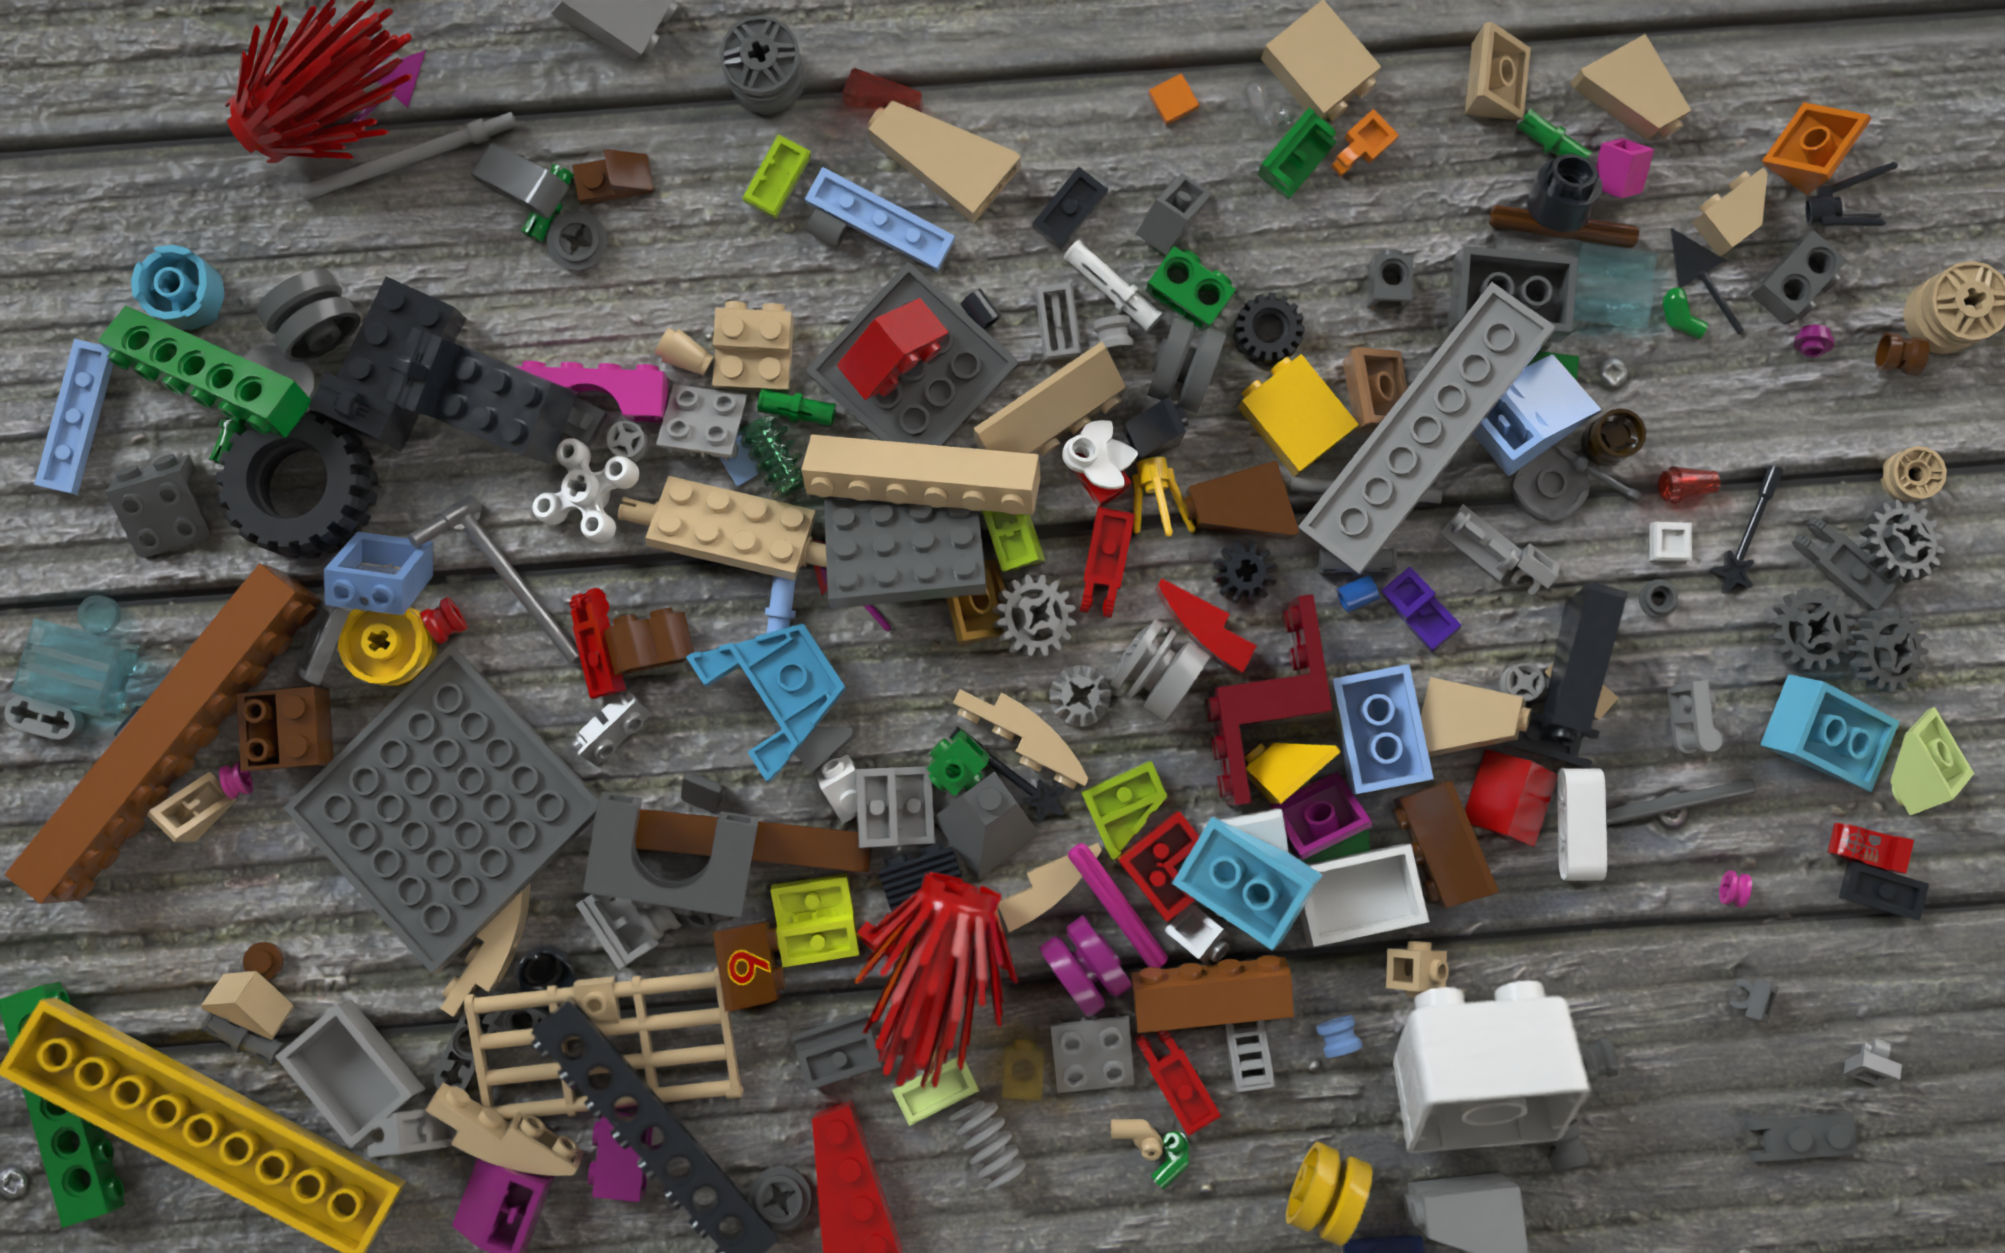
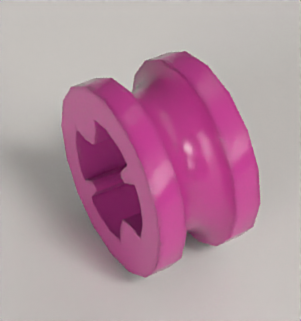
[219,761,253,799]
[1719,870,1752,908]

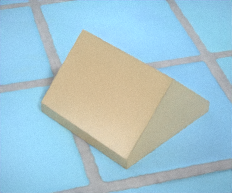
[1465,22,1531,121]

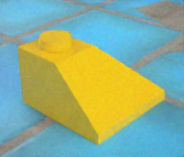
[1244,743,1340,804]

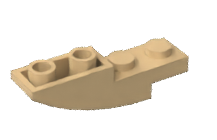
[953,689,1088,789]
[440,883,530,1017]
[425,1082,584,1176]

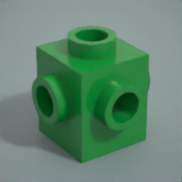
[927,729,990,796]

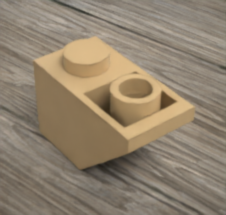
[1692,168,1768,257]

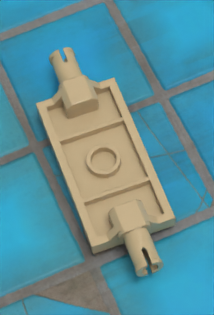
[618,476,827,581]

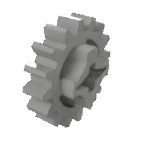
[992,574,1076,658]

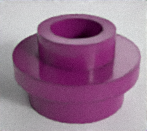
[1794,324,1834,357]

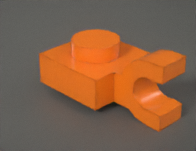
[1331,109,1399,177]

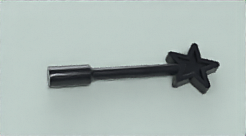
[1709,465,1784,593]
[949,726,1065,823]

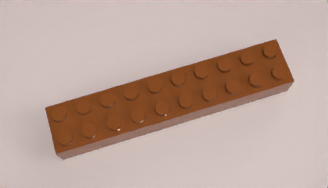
[4,563,321,904]

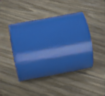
[1336,575,1380,613]

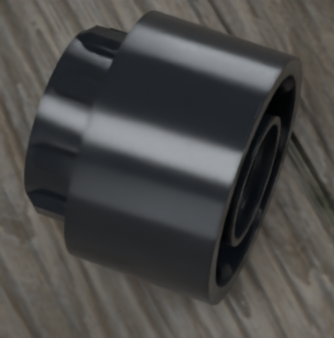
[1527,154,1603,232]

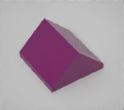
[1269,771,1373,860]

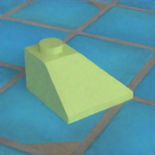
[1890,707,1974,815]

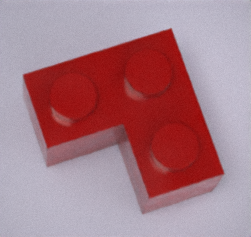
[836,298,949,400]
[1116,811,1200,922]

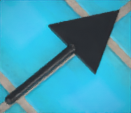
[1671,228,1744,334]

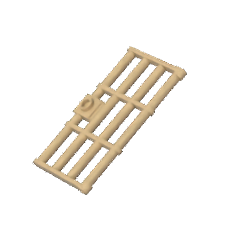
[464,967,744,1120]

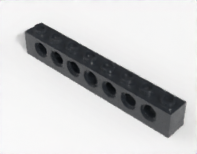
[531,996,779,1253]

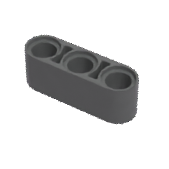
[470,143,569,219]

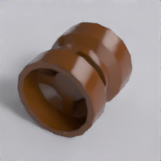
[1875,332,1930,376]

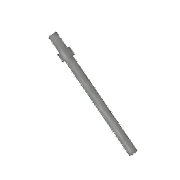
[299,112,517,201]

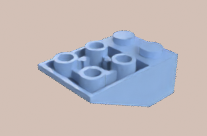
[1473,354,1601,477]

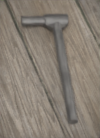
[408,494,580,664]

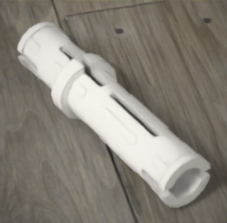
[1063,240,1163,332]

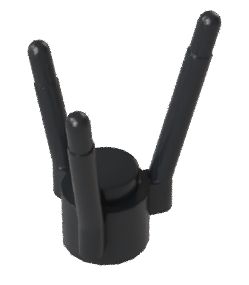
[1805,162,1898,227]

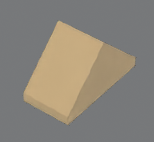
[147,772,236,842]
[201,971,294,1040]

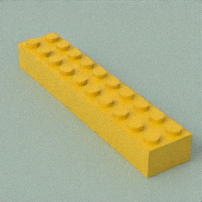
[0,998,407,1253]

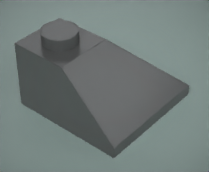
[933,772,1039,880]

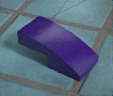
[1381,566,1461,653]

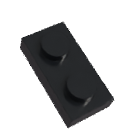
[1032,166,1108,250]
[1839,861,1929,921]

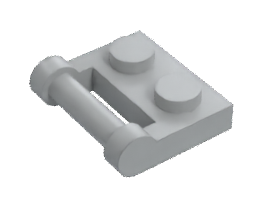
[1667,681,1723,754]

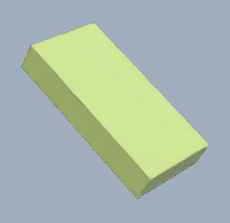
[892,1056,979,1126]

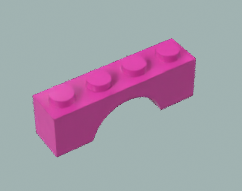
[515,361,669,423]

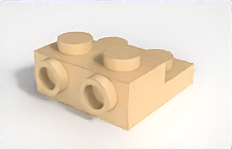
[712,301,794,392]

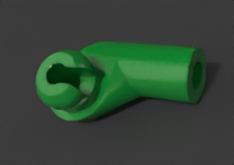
[1662,287,1708,340]
[1151,1131,1189,1190]

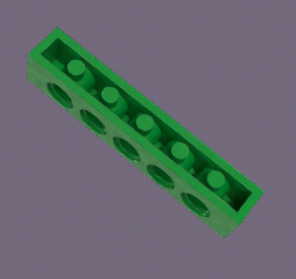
[97,305,311,438]
[0,982,125,1228]

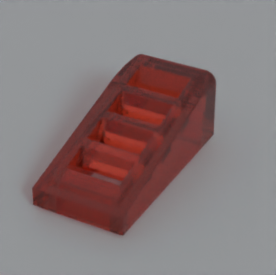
[842,68,924,112]

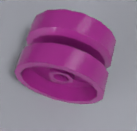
[1038,915,1133,1018]

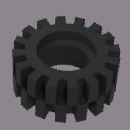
[1233,293,1305,366]

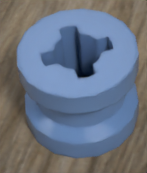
[1316,1015,1363,1058]

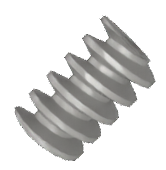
[949,1100,1026,1190]

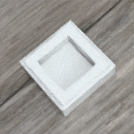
[1650,522,1692,562]

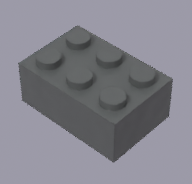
[1448,246,1578,343]

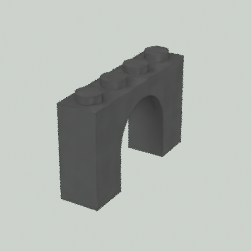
[583,791,759,921]

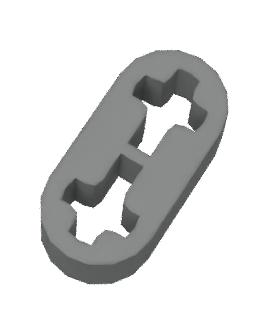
[4,695,84,740]

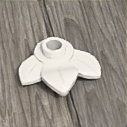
[1062,420,1138,489]

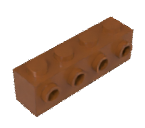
[1131,955,1294,1033]

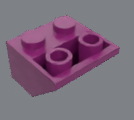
[452,1158,555,1253]

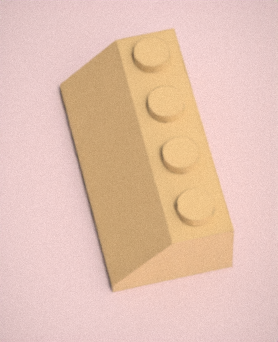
[974,341,1126,457]

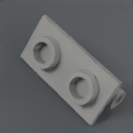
[1439,504,1523,581]
[572,690,652,766]

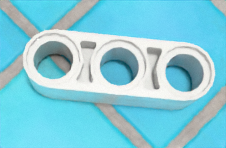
[1557,768,1607,881]

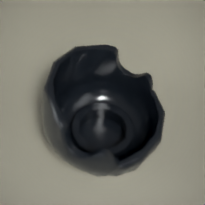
[513,946,577,993]

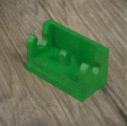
[1257,107,1337,201]

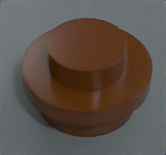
[243,942,284,980]

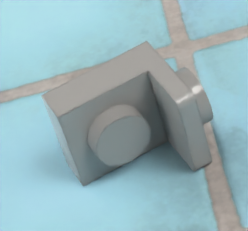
[1165,903,1232,965]

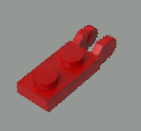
[1080,506,1135,618]
[569,587,626,700]
[1134,1030,1222,1137]

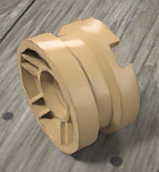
[1881,446,1947,503]

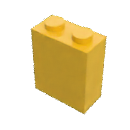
[1238,354,1359,476]

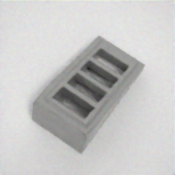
[1224,1020,1275,1092]

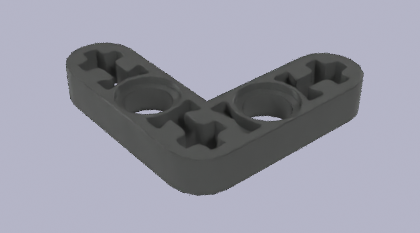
[434,988,576,1091]

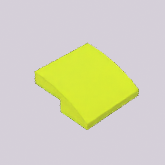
[770,873,859,968]

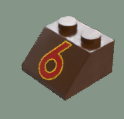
[713,920,786,1012]

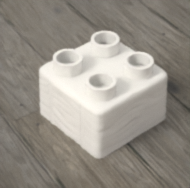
[1393,981,1590,1153]

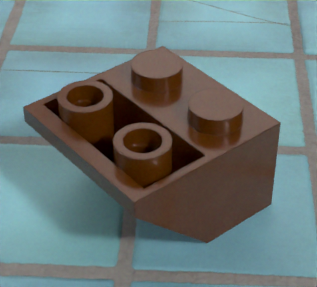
[236,687,334,771]

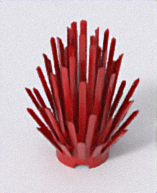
[225,0,413,164]
[854,872,1017,1090]

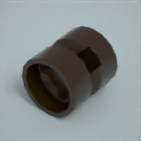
[1581,408,1647,467]

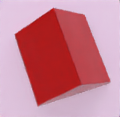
[1464,749,1559,848]

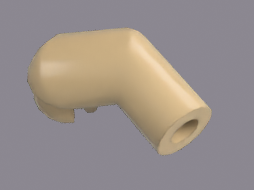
[1111,1119,1163,1161]

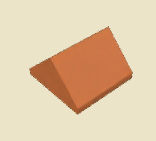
[1762,102,1872,196]

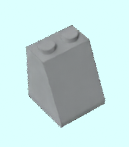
[550,0,678,60]
[1404,1172,1528,1253]

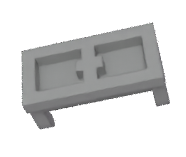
[576,894,661,970]
[368,1109,457,1157]

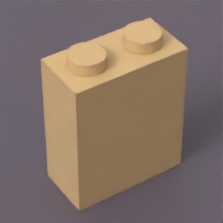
[1261,0,1381,121]

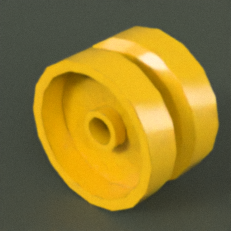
[338,601,437,687]
[1286,1142,1373,1247]

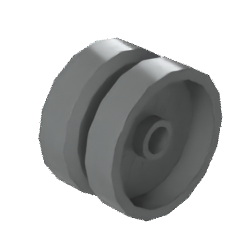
[257,269,361,362]
[1147,316,1226,414]

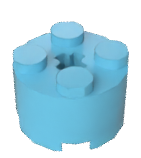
[131,245,225,330]

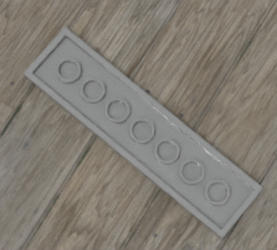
[1298,282,1555,575]

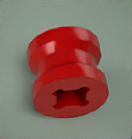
[420,596,468,645]

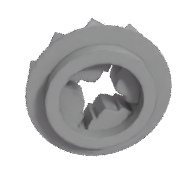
[1050,665,1111,727]

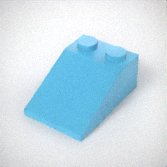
[1760,674,1900,792]
[1172,817,1323,950]

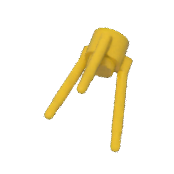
[1132,457,1196,537]

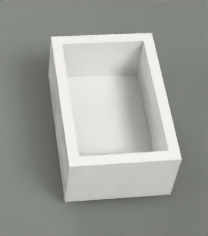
[1300,844,1429,947]

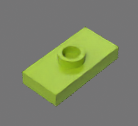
[742,134,812,219]

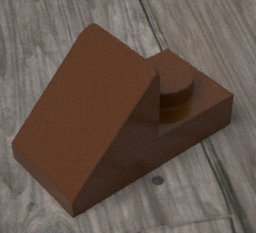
[572,149,655,205]

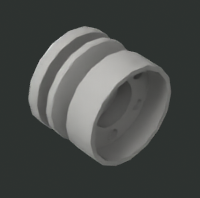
[1110,618,1210,722]

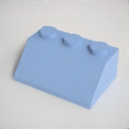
[1328,664,1434,794]

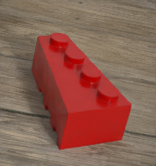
[812,1099,903,1253]

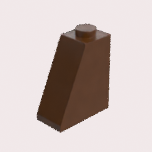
[1182,460,1300,540]

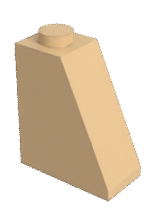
[1570,34,1692,141]
[1421,677,1531,757]

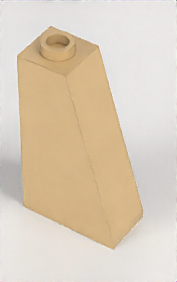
[868,100,1021,224]

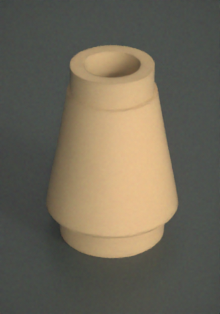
[655,327,714,376]

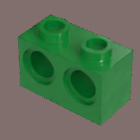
[1145,246,1236,332]

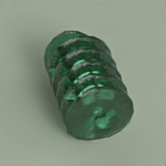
[738,413,805,500]

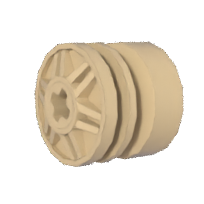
[1903,261,2005,355]

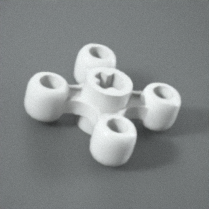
[532,438,639,544]

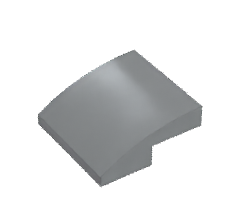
[855,766,935,848]

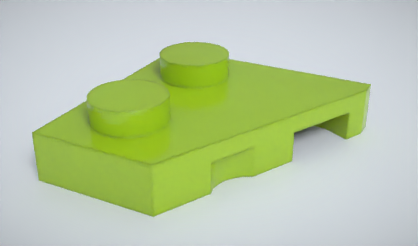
[1080,760,1168,861]

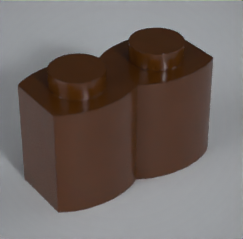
[604,607,694,676]

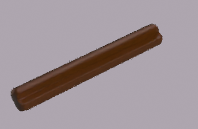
[1489,205,1639,248]

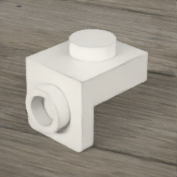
[815,755,857,824]

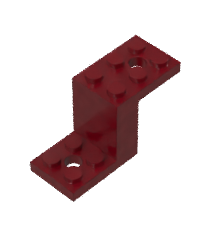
[1204,594,1332,805]

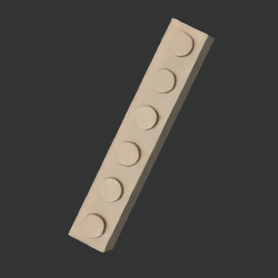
[801,435,1040,515]

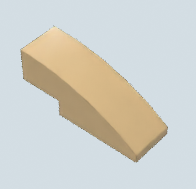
[999,842,1101,932]

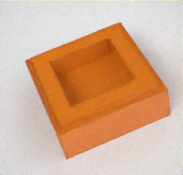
[1148,73,1199,126]

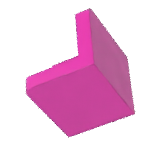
[1595,138,1655,199]

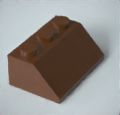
[1392,781,1499,908]

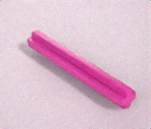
[1068,843,1168,968]

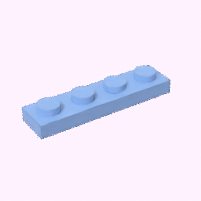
[805,167,955,272]
[34,339,113,495]

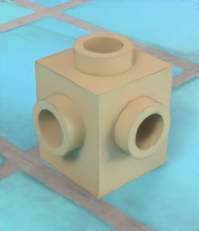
[1386,941,1449,998]

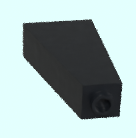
[1540,581,1628,743]

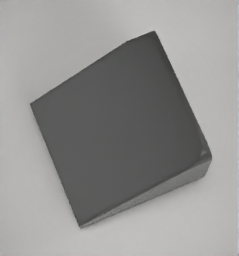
[681,772,726,813]

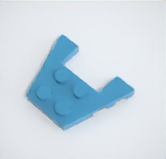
[686,624,846,783]

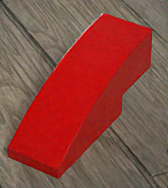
[1155,578,1257,675]

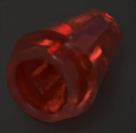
[1658,466,1720,504]

